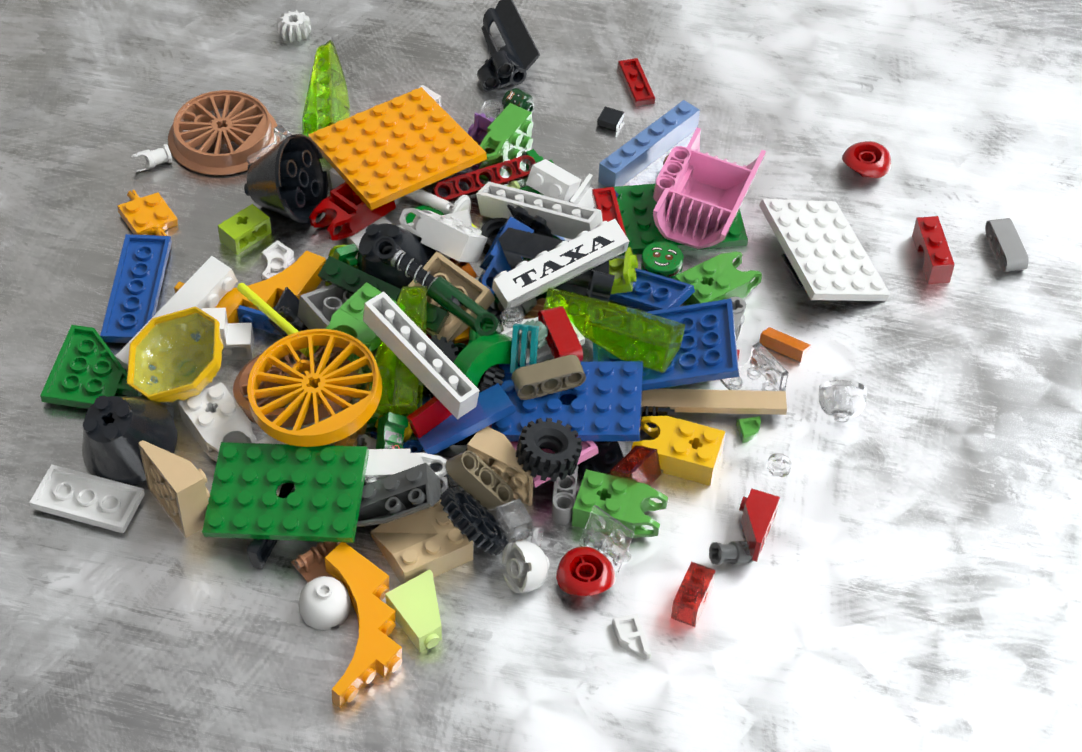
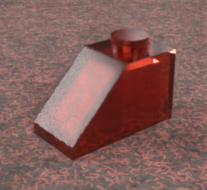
[611,446,662,486]

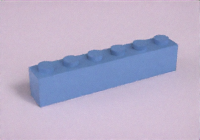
[598,100,700,187]

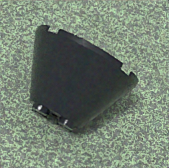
[244,134,328,224]
[356,223,439,291]
[82,396,178,487]

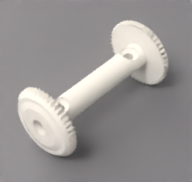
[394,189,471,214]

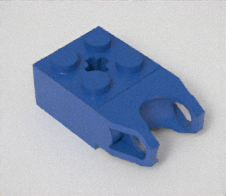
[478,216,534,296]

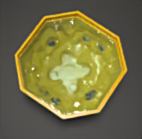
[127,306,224,403]

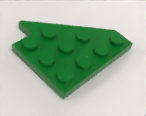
[40,325,140,409]

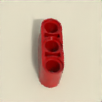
[538,306,583,362]

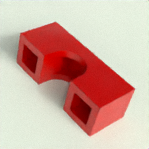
[912,216,955,284]

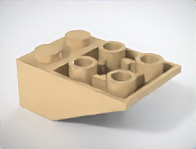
[467,427,533,506]

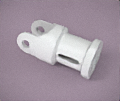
[130,144,172,172]

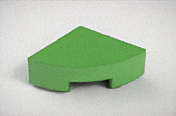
[736,416,761,443]

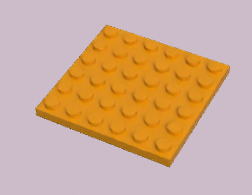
[308,87,487,210]

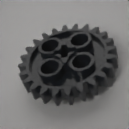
[439,486,509,556]

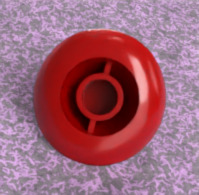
[842,141,891,178]
[556,546,615,596]

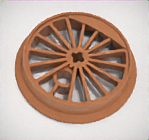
[168,90,279,175]

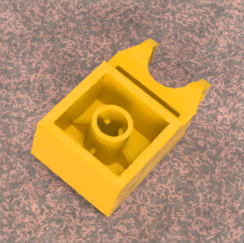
[631,416,726,486]

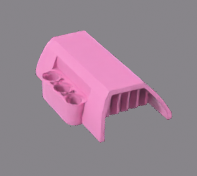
[653,128,766,249]

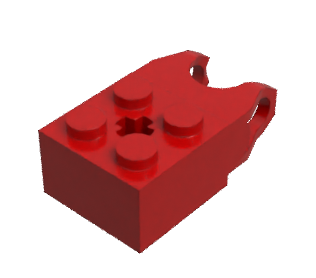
[309,182,396,241]

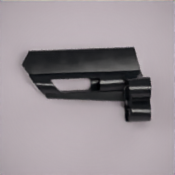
[477,0,540,92]
[498,227,615,319]

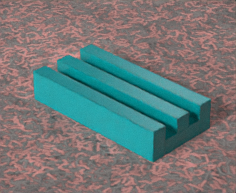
[510,323,539,373]

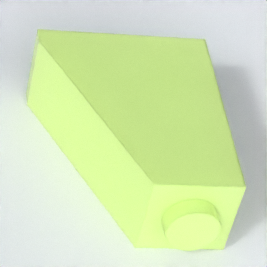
[385,570,442,652]

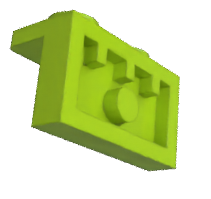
[609,247,638,294]

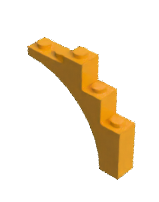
[174,250,326,323]
[325,542,402,708]

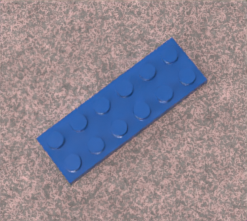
[100,234,172,343]

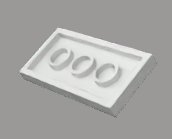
[29,464,145,534]

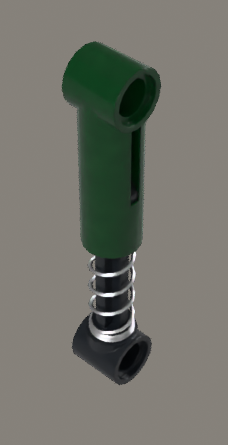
[373,236,502,336]

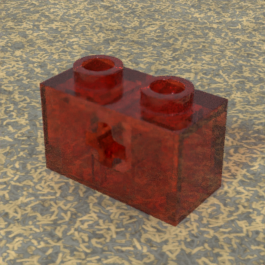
[671,561,716,627]

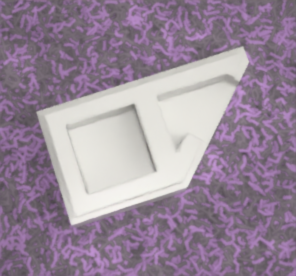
[612,614,651,660]

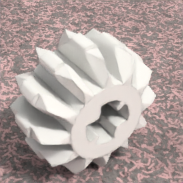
[277,10,311,43]

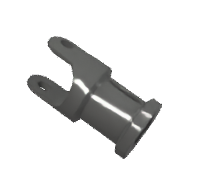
[709,541,753,565]

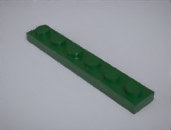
[318,256,450,334]

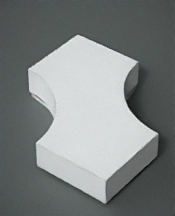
[261,240,294,281]

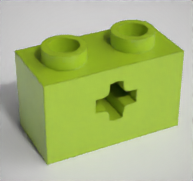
[218,204,272,255]

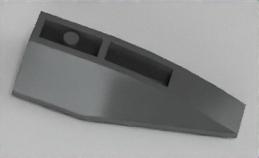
[357,463,441,527]

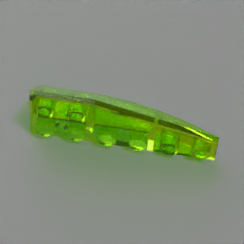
[302,40,350,137]
[369,286,427,417]
[544,288,686,373]

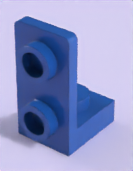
[237,305,282,336]

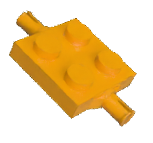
[117,190,178,236]

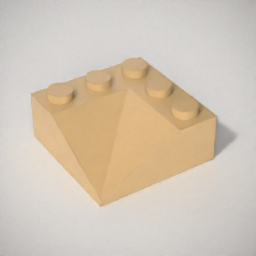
[404,251,495,343]
[138,440,210,538]
[370,500,473,585]

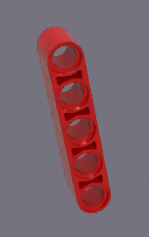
[432,155,536,202]

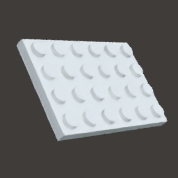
[759,199,891,301]

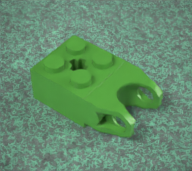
[479,103,533,182]
[675,251,762,306]
[326,282,405,362]
[572,469,668,538]

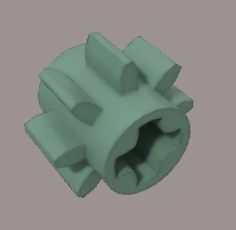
[519,320,548,349]

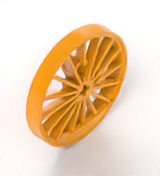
[247,329,382,447]

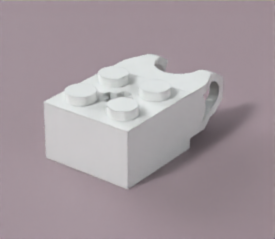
[399,208,488,263]
[178,382,258,462]
[364,449,448,494]

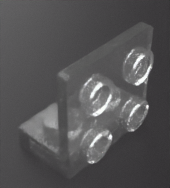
[720,342,789,391]

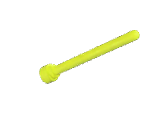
[237,283,319,357]

